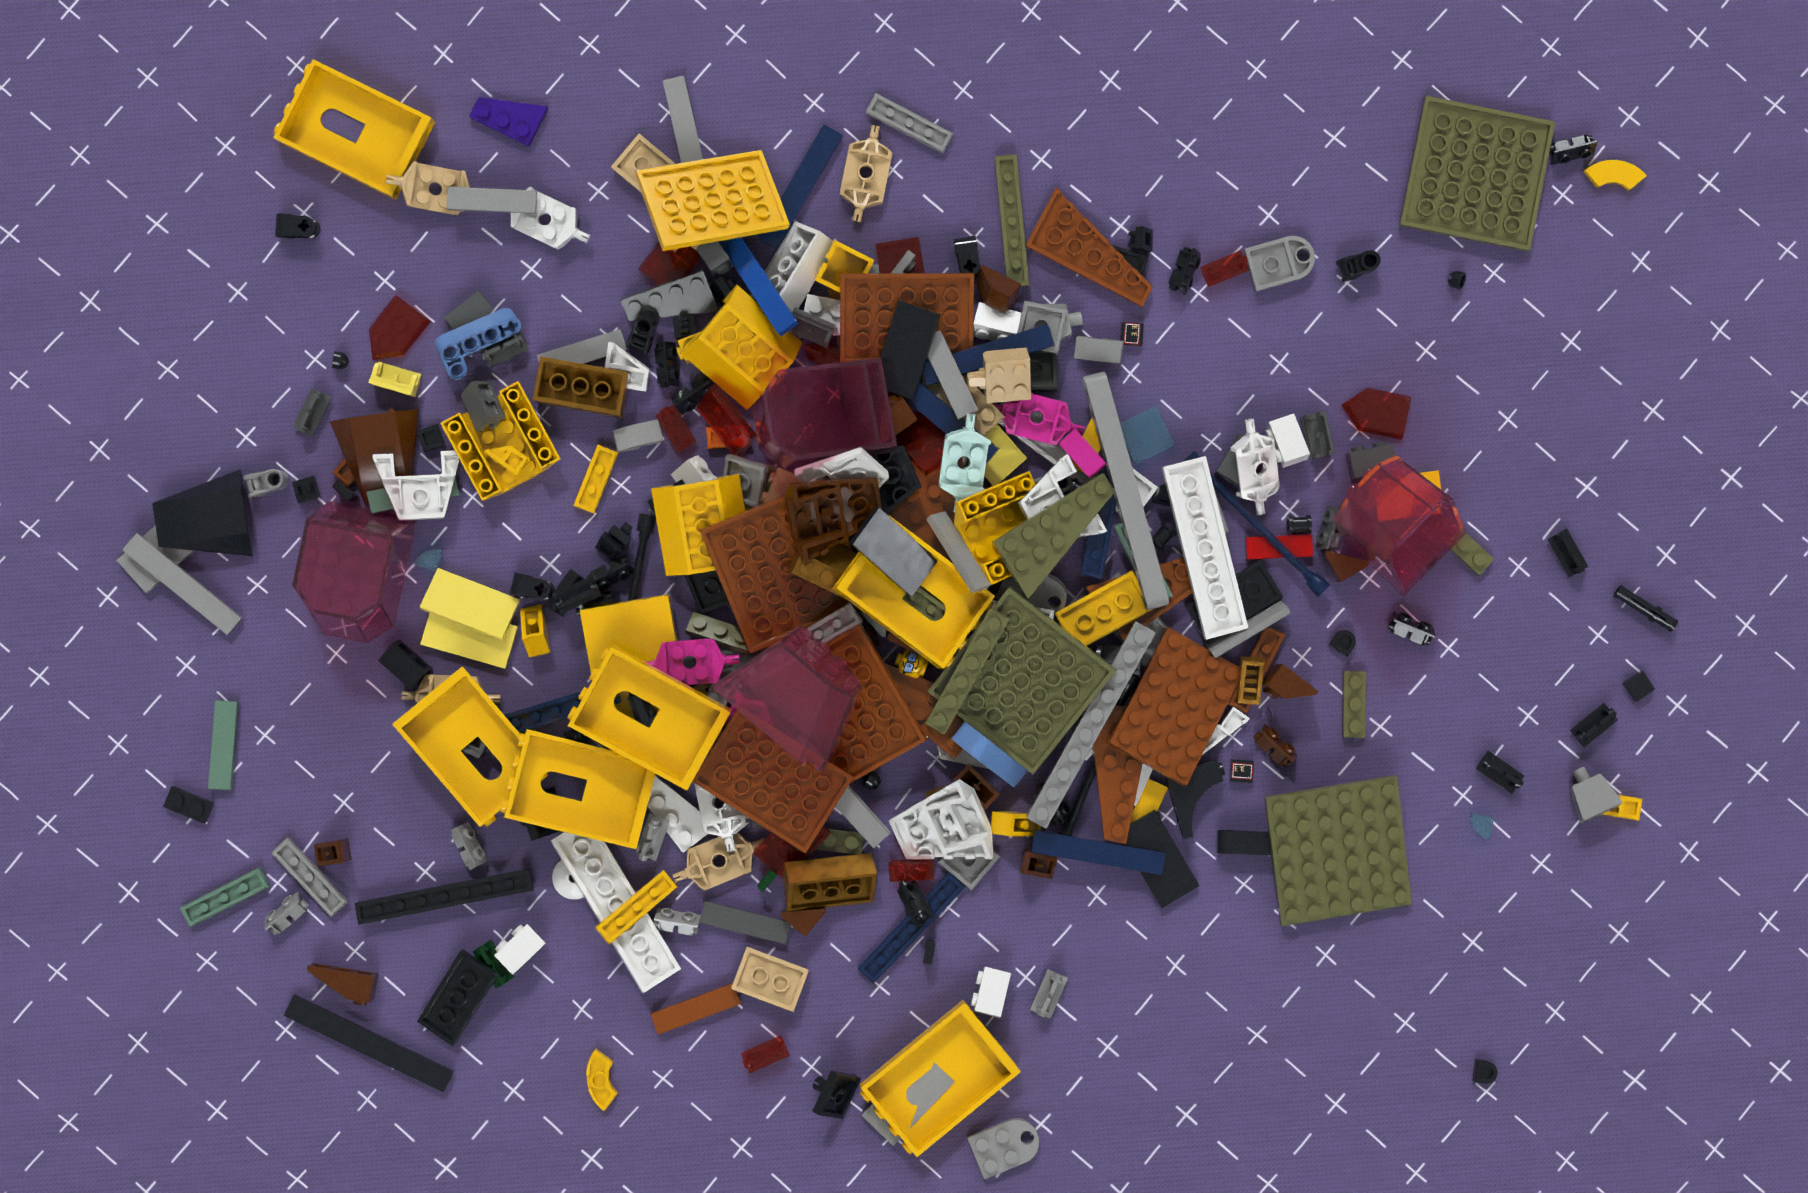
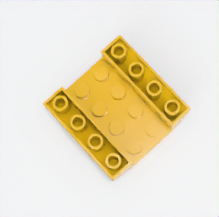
[680,285,803,410]
[440,381,561,501]
[954,471,1035,585]
[651,474,745,576]

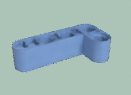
[434,308,521,380]
[951,722,1028,788]

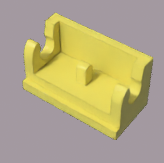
[368,362,422,398]

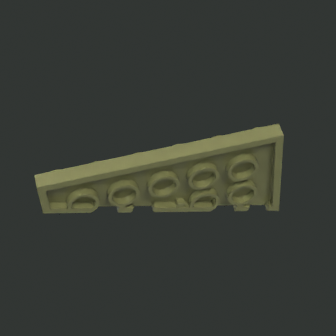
[992,473,1114,599]

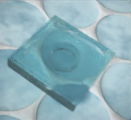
[1120,406,1175,465]

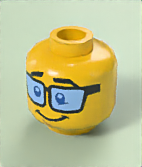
[895,649,929,678]

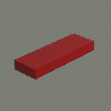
[1245,534,1313,560]

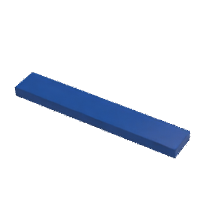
[718,237,799,336]

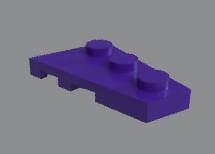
[469,97,549,147]

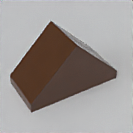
[1322,550,1369,582]
[953,763,1000,810]
[313,838,352,866]
[1019,849,1058,879]
[781,908,826,937]

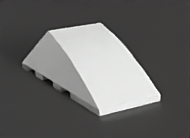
[889,779,994,859]

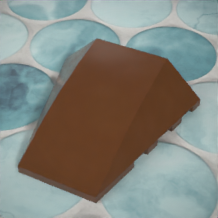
[329,409,419,506]
[784,477,882,566]

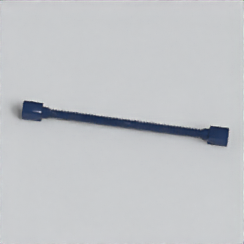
[1184,451,1330,597]

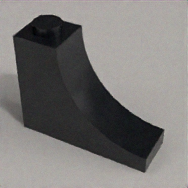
[1164,759,1225,839]

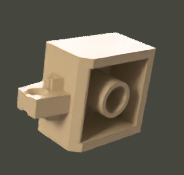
[967,348,1031,403]

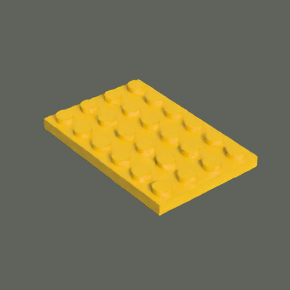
[635,150,790,251]

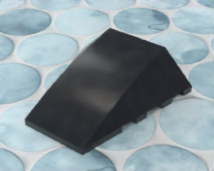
[822,445,922,542]
[152,470,253,557]

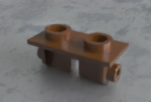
[1253,724,1297,768]

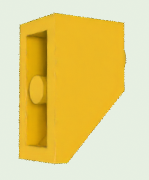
[520,604,551,658]
[991,811,1041,836]

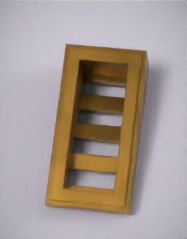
[1237,656,1265,705]

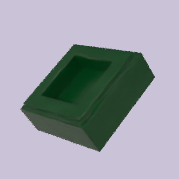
[757,868,778,892]

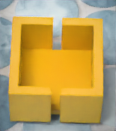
[814,239,875,293]

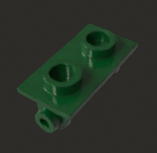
[472,939,515,989]

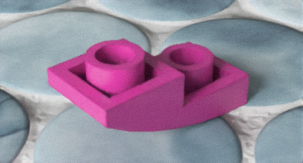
[1059,429,1107,479]

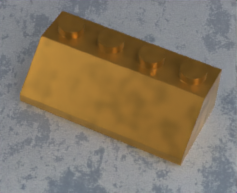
[532,356,628,418]
[788,544,857,600]
[783,853,877,912]

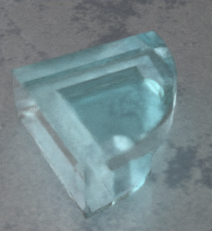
[414,549,442,571]
[1470,813,1494,840]

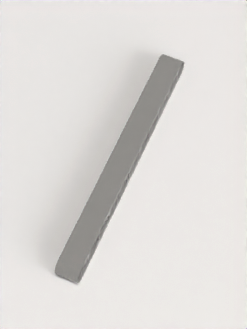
[1082,371,1169,610]

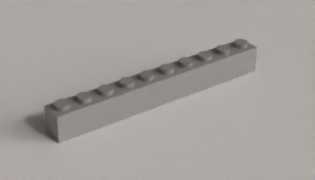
[1026,621,1156,828]

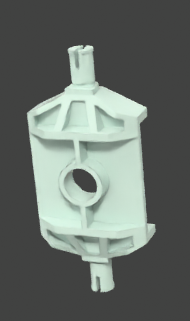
[938,413,991,512]

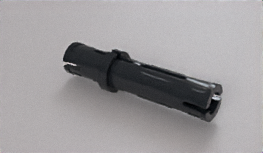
[1613,585,1678,632]

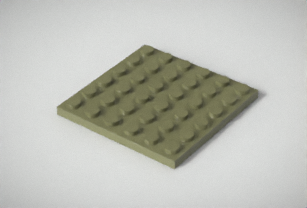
[1399,96,1555,252]
[927,587,1117,774]
[1264,775,1412,926]

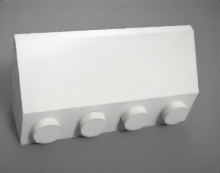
[750,221,832,312]

